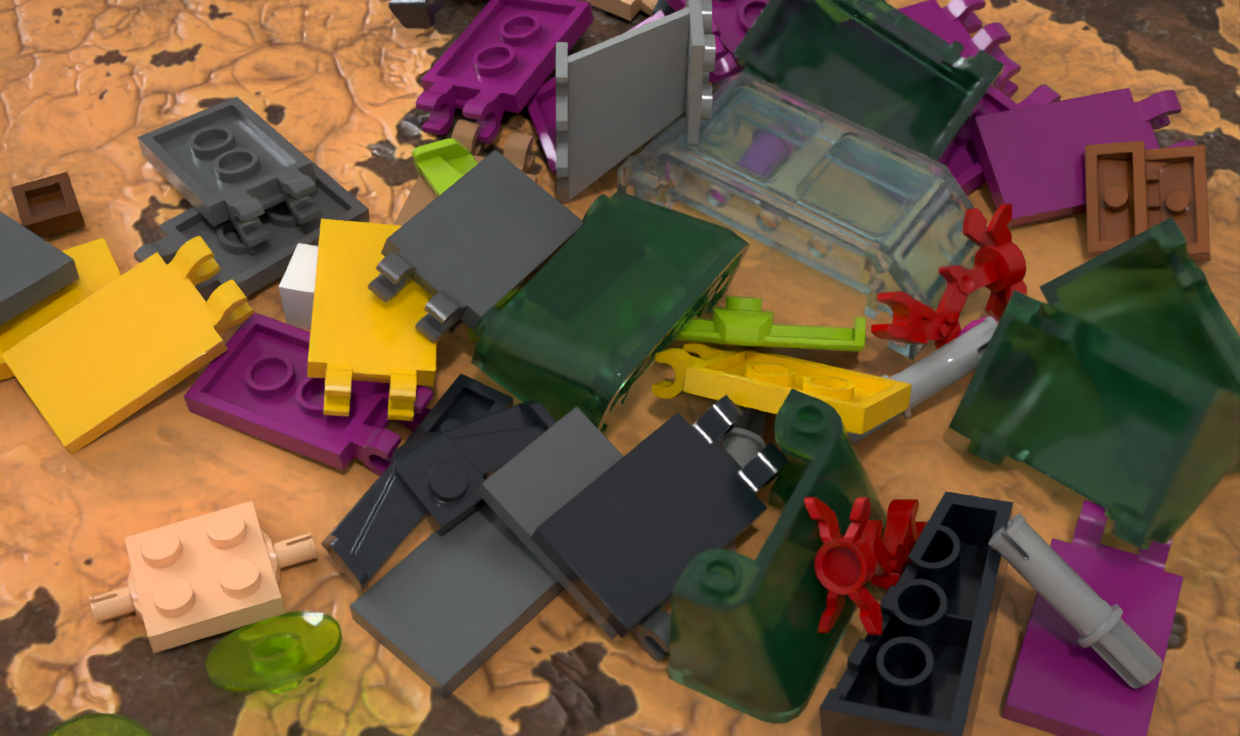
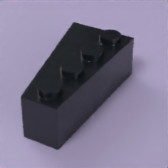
[819,492,1013,736]

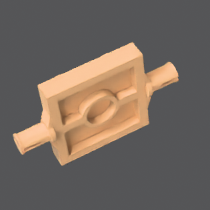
[89,501,318,653]

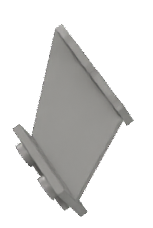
[556,0,715,202]

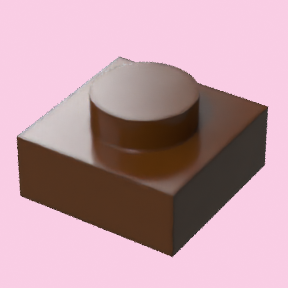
[11,172,85,238]

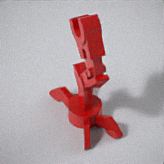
[871,203,1043,350]
[804,497,927,635]

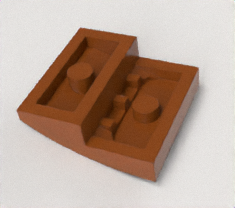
[1085,140,1211,262]

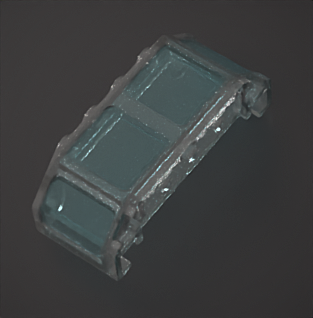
[617,71,987,360]

